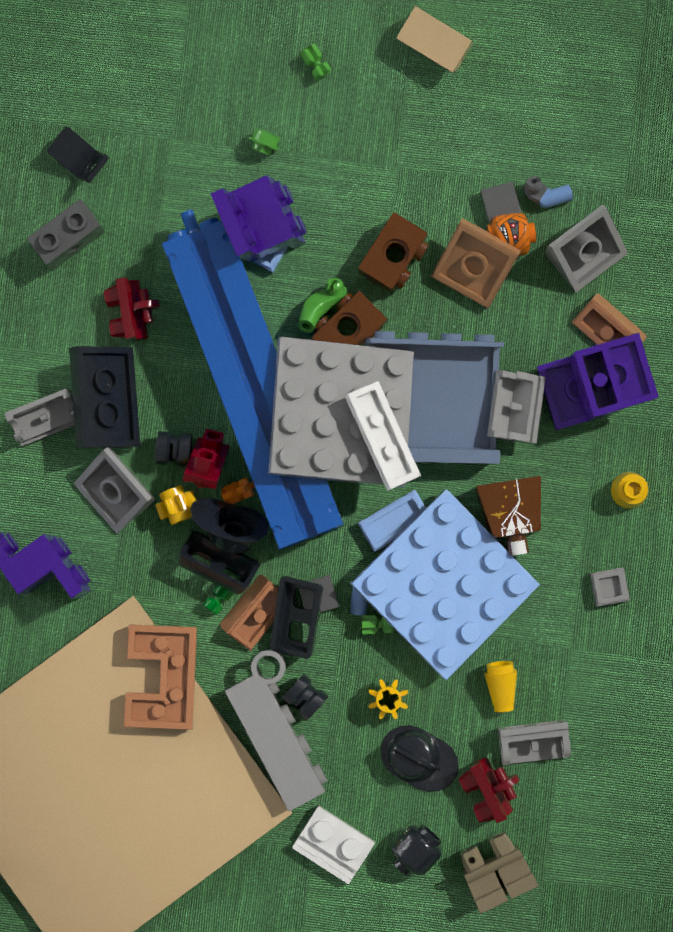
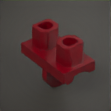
[103,277,160,341]
[183,429,230,489]
[459,756,520,823]

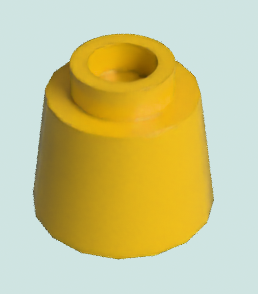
[611,472,648,509]

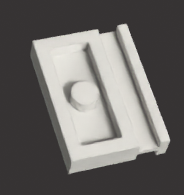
[292,805,375,885]

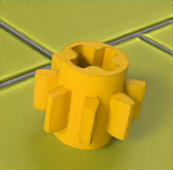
[155,485,196,526]
[368,679,408,719]

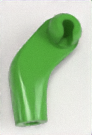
[298,278,347,333]

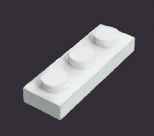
[345,381,421,491]

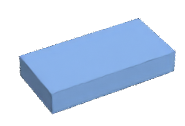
[357,490,426,552]

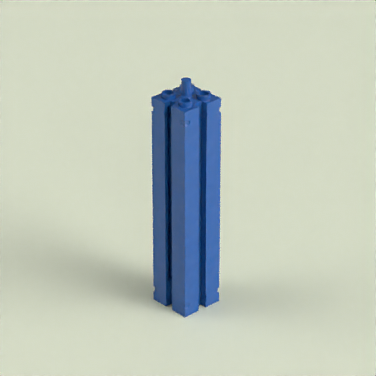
[162,209,343,550]

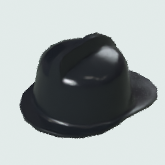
[190,498,269,554]
[381,725,458,792]

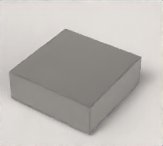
[589,567,630,606]

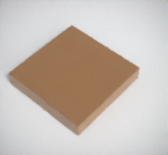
[430,218,521,309]

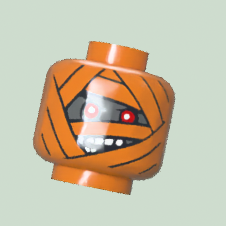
[486,213,536,256]

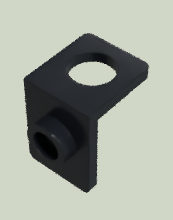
[47,126,109,183]

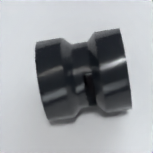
[155,431,193,466]
[281,674,329,721]

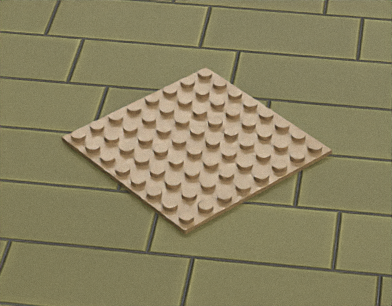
[0,596,293,932]

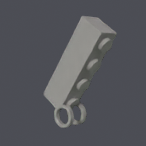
[225,649,328,811]

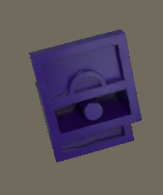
[210,175,307,262]
[536,333,659,431]
[0,531,91,599]

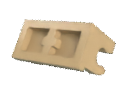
[396,6,473,73]

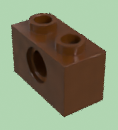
[358,212,429,294]
[312,291,388,346]

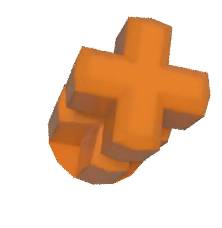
[222,477,255,504]

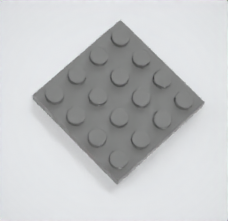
[268,337,414,487]

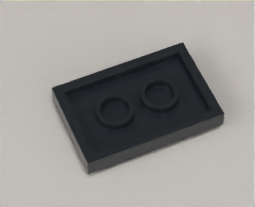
[69,346,140,449]

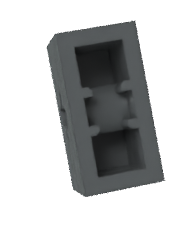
[27,198,105,271]

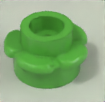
[249,128,280,155]

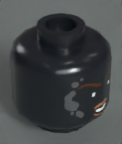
[392,824,442,876]

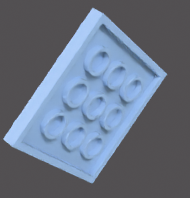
[350,489,540,680]

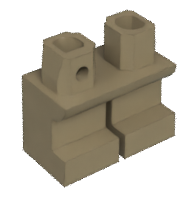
[460,832,539,914]

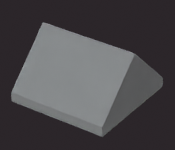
[544,205,628,293]
[74,447,156,533]

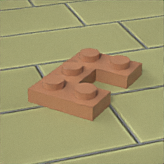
[124,624,197,730]

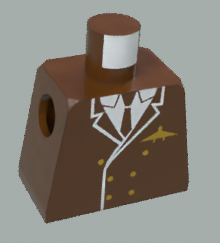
[475,476,541,556]

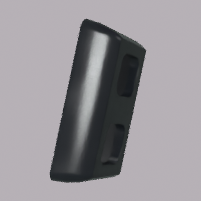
[179,531,260,595]
[270,576,323,659]

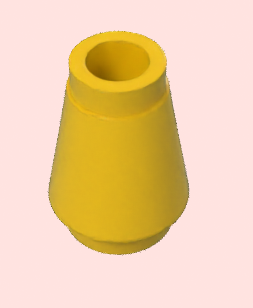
[484,661,517,712]

